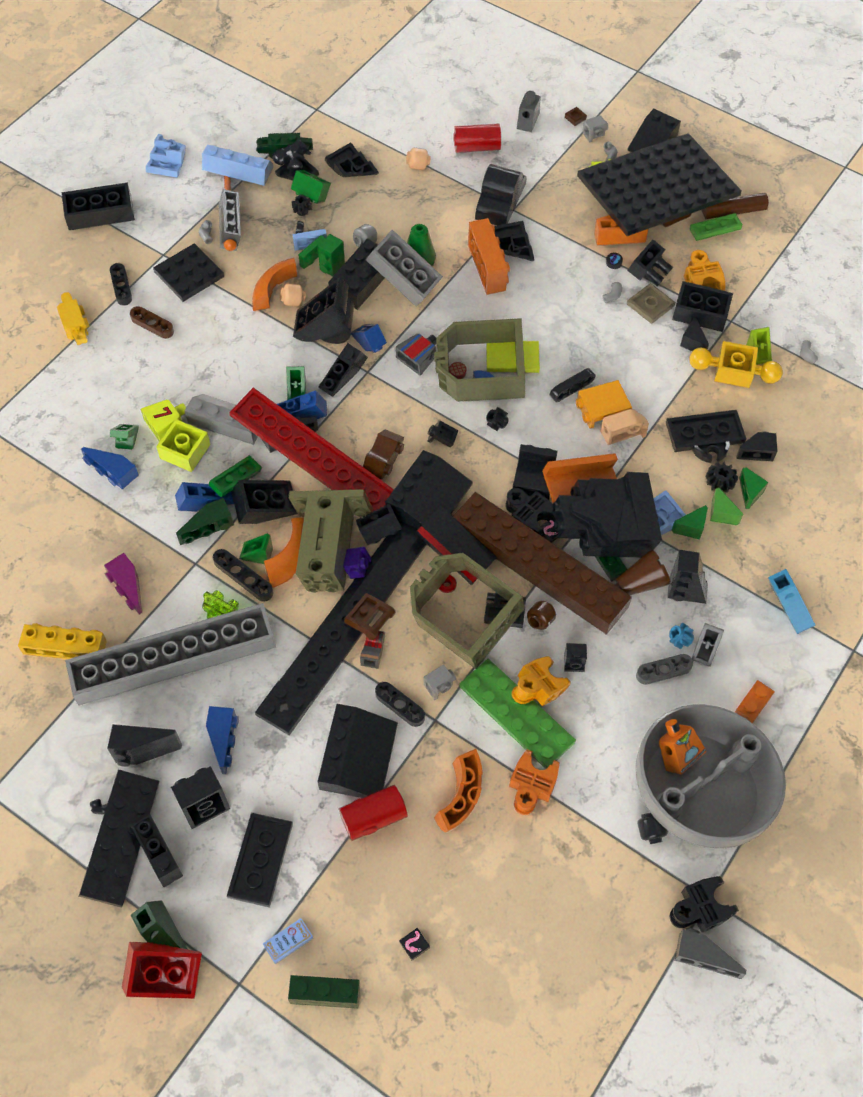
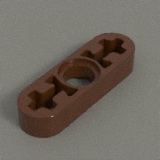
[130,306,174,339]

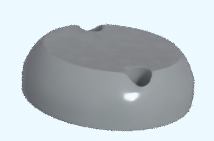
[636,704,786,849]

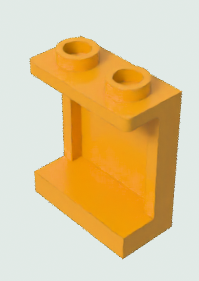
[576,380,632,429]

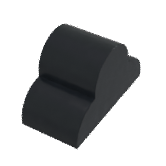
[475,164,527,226]
[293,277,354,344]

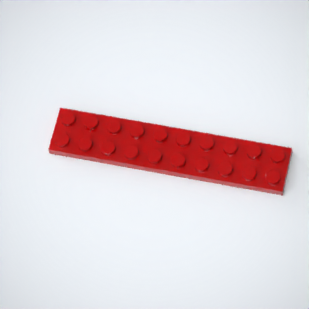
[229,387,394,511]

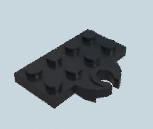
[666,410,746,463]

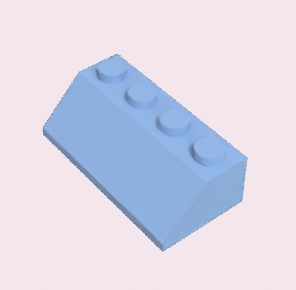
[202,144,274,186]

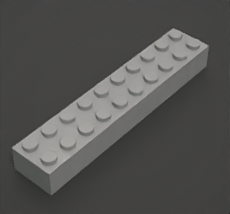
[65,603,276,706]

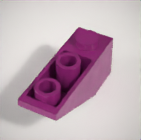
[104,553,142,615]

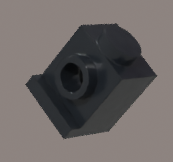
[564,643,587,672]

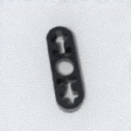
[110,263,132,306]
[549,368,596,402]
[375,682,425,727]

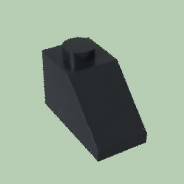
[736,432,778,462]

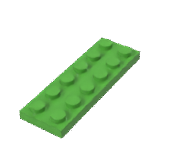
[459,658,576,769]

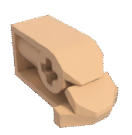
[600,409,649,445]

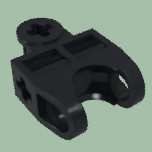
[505,488,556,537]
[669,876,739,933]

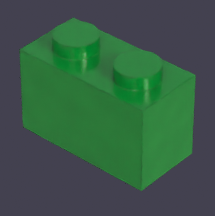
[291,170,331,204]
[317,234,345,277]

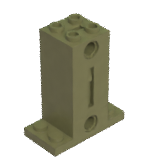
[289,490,373,593]

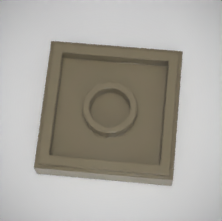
[627,283,676,324]

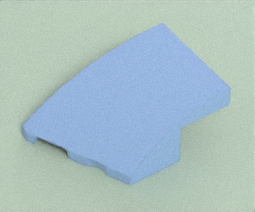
[146,134,186,178]
[654,490,686,535]

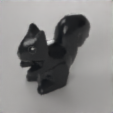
[273,140,312,173]

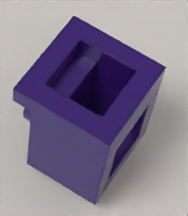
[343,547,372,579]

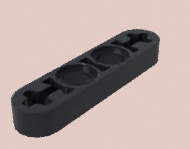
[213,549,273,601]

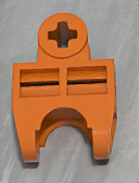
[509,749,560,815]

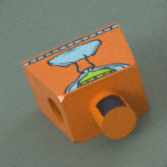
[659,719,707,775]

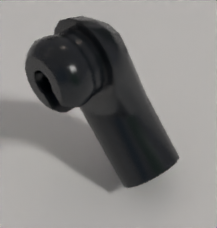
[90,799,107,815]

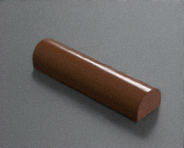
[702,193,769,219]

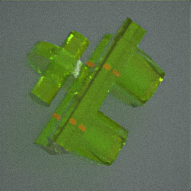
[202,590,239,619]

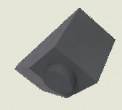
[674,928,747,979]

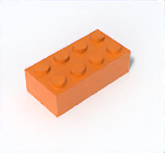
[468,218,510,295]

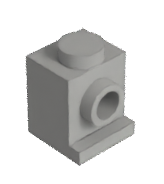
[582,115,608,143]
[423,665,456,700]

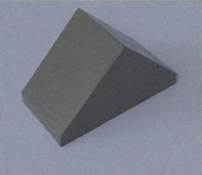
[692,623,724,667]

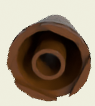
[614,549,671,595]

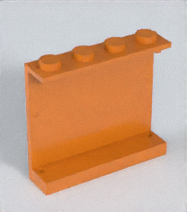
[542,453,618,503]

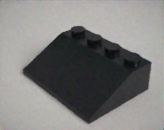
[385,450,473,529]
[317,704,398,798]

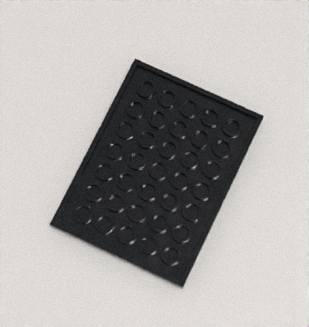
[577,133,742,236]

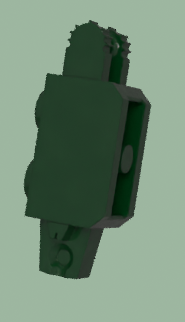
[256,133,313,159]

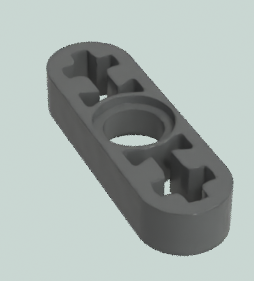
[636,654,693,685]

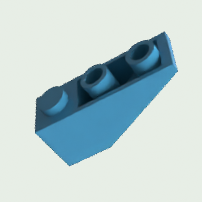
[768,569,815,634]

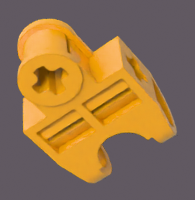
[684,250,726,291]
[512,656,571,706]

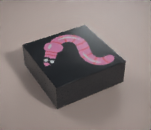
[540,518,558,543]
[399,928,430,961]

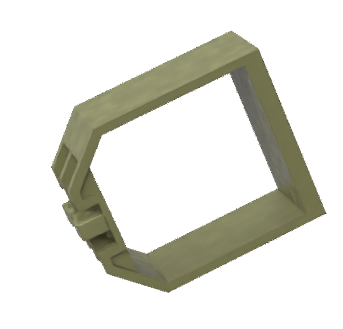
[434,318,525,402]
[410,553,525,669]

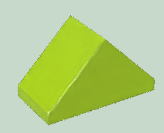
[746,327,772,365]

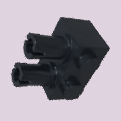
[627,239,673,286]

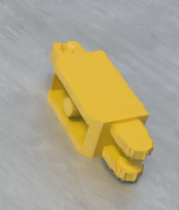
[57,292,90,345]

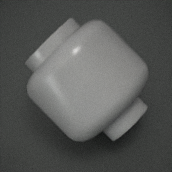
[353,224,377,247]

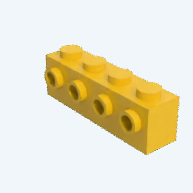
[18,623,107,659]

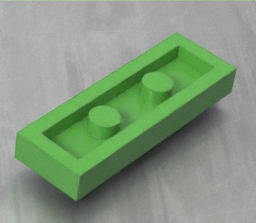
[690,213,742,241]

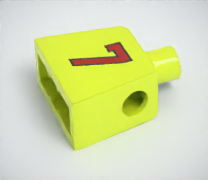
[140,399,186,442]

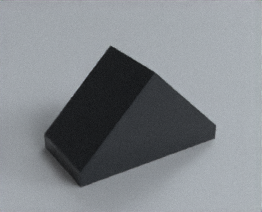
[680,318,709,351]

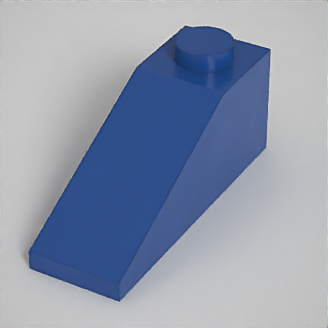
[175,482,234,512]

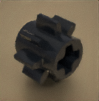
[291,195,312,216]
[486,407,508,431]

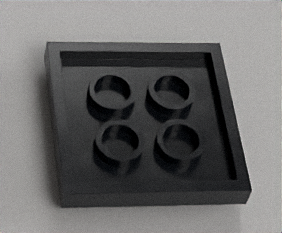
[153,243,224,302]

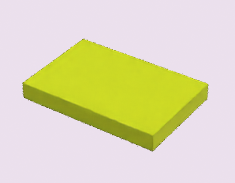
[486,341,540,373]

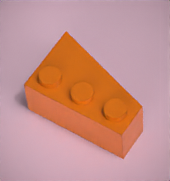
[594,215,648,245]

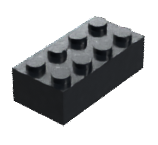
[61,182,135,230]
[328,239,385,310]

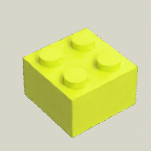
[156,419,211,472]

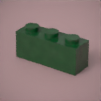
[288,975,360,1009]

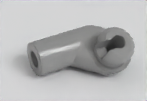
[198,220,213,244]
[603,282,622,303]
[800,340,818,364]

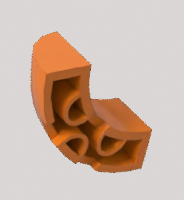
[252,258,297,311]
[264,517,304,588]
[434,749,483,832]

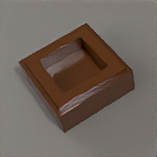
[565,107,587,126]

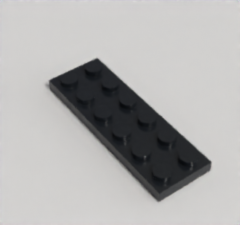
[78,769,159,908]

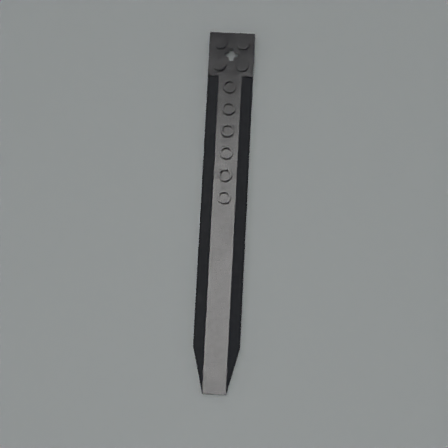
[255,521,427,735]

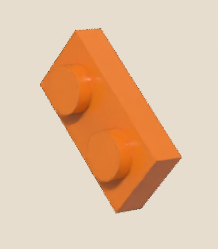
[735,680,775,723]

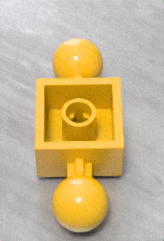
[689,341,783,388]

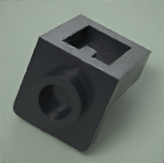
[427,421,458,447]

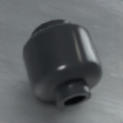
[637,813,668,844]

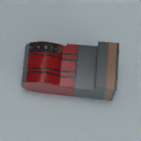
[360,631,385,669]

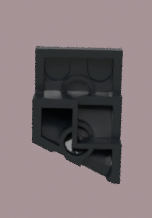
[325,142,379,177]
[494,221,535,261]

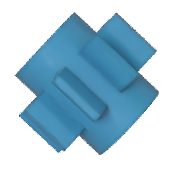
[669,623,694,649]

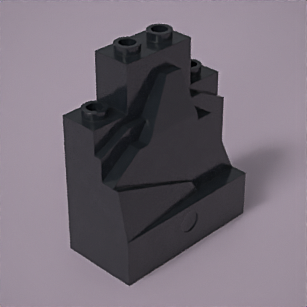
[552,472,662,558]

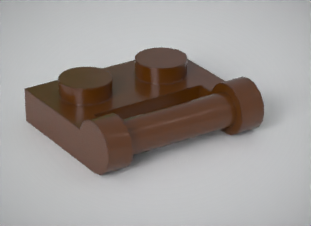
[344,593,396,640]

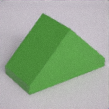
[710,487,743,525]

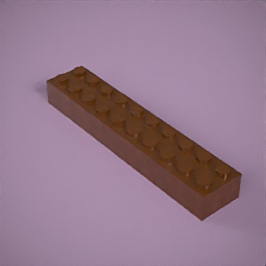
[453,492,632,635]

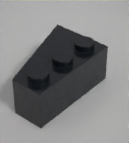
[668,550,708,604]

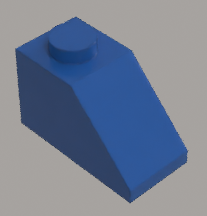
[351,324,387,353]

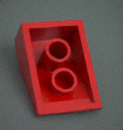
[122,942,202,999]

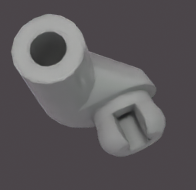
[603,141,618,161]

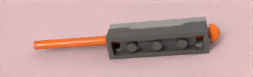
[219,176,241,251]

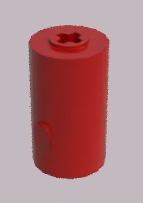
[453,123,501,153]
[338,785,408,841]

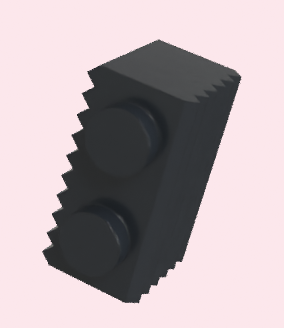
[356,504,402,545]

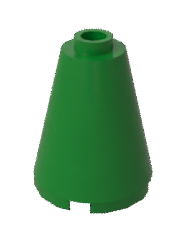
[407,224,436,266]

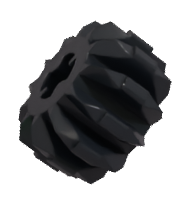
[705,461,738,493]

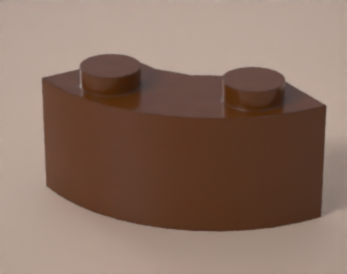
[363,429,404,479]

